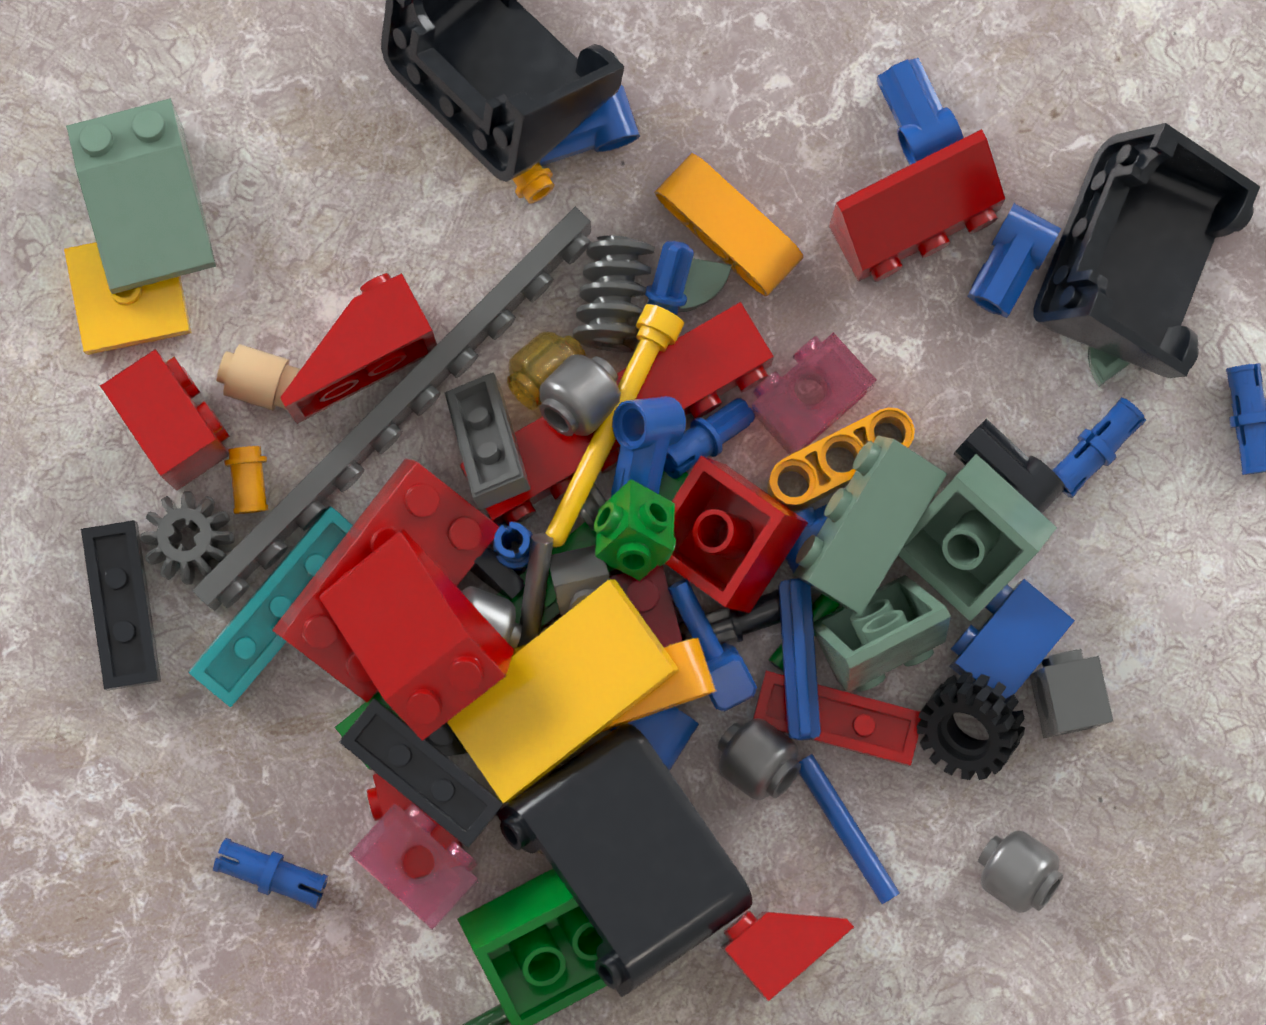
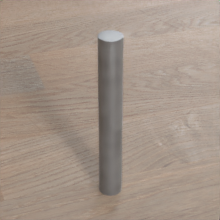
[516,533,553,648]

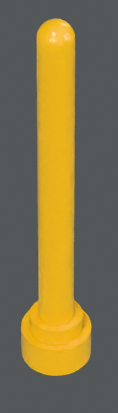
[545,304,684,547]

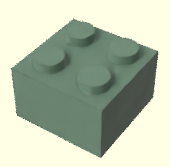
[898,454,1057,622]

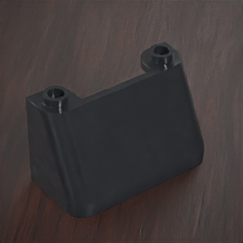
[381,0,625,182]
[1033,123,1260,378]
[496,723,752,998]

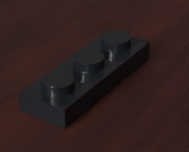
[81,520,161,691]
[339,699,504,848]

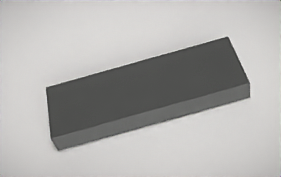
[445,372,531,510]

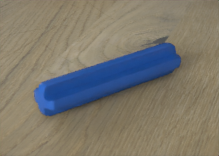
[778,578,821,741]

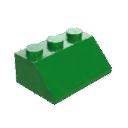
[457,868,607,1025]

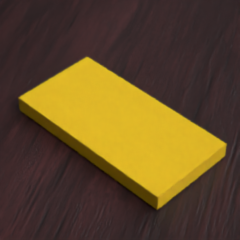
[447,579,679,803]

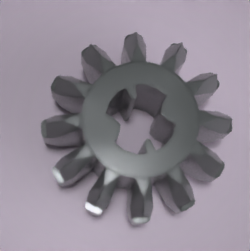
[140,491,235,585]

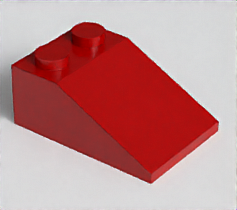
[280,273,437,424]
[319,528,514,741]

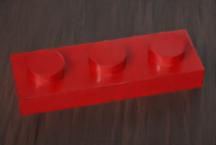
[752,670,921,767]

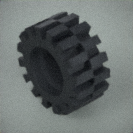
[917,672,1025,780]

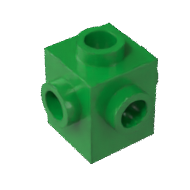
[594,479,676,581]

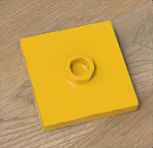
[64,242,192,355]

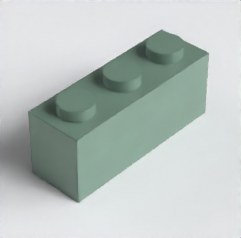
[793,436,947,615]

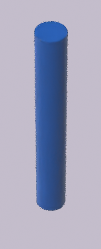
[799,754,900,904]

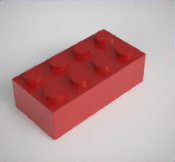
[272,458,499,703]

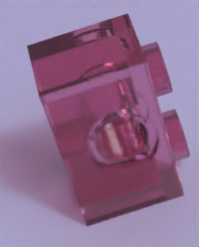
[751,332,877,455]
[349,803,480,930]

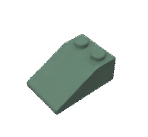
[66,98,216,294]
[813,575,951,692]

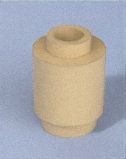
[216,344,300,411]

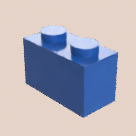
[949,579,1075,699]

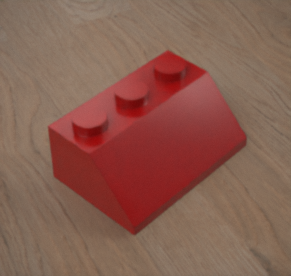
[829,129,1006,282]

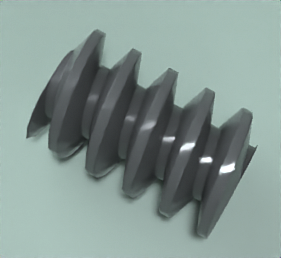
[572,235,655,353]

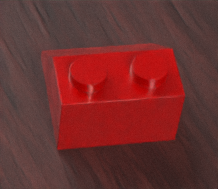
[721,911,854,1001]

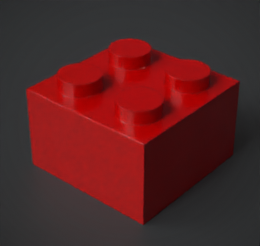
[100,349,230,491]
[665,456,808,613]

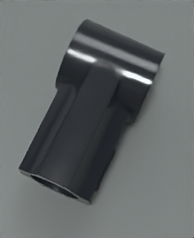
[954,418,1065,513]

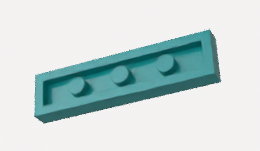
[188,506,353,708]

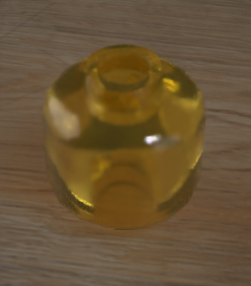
[507,331,587,410]

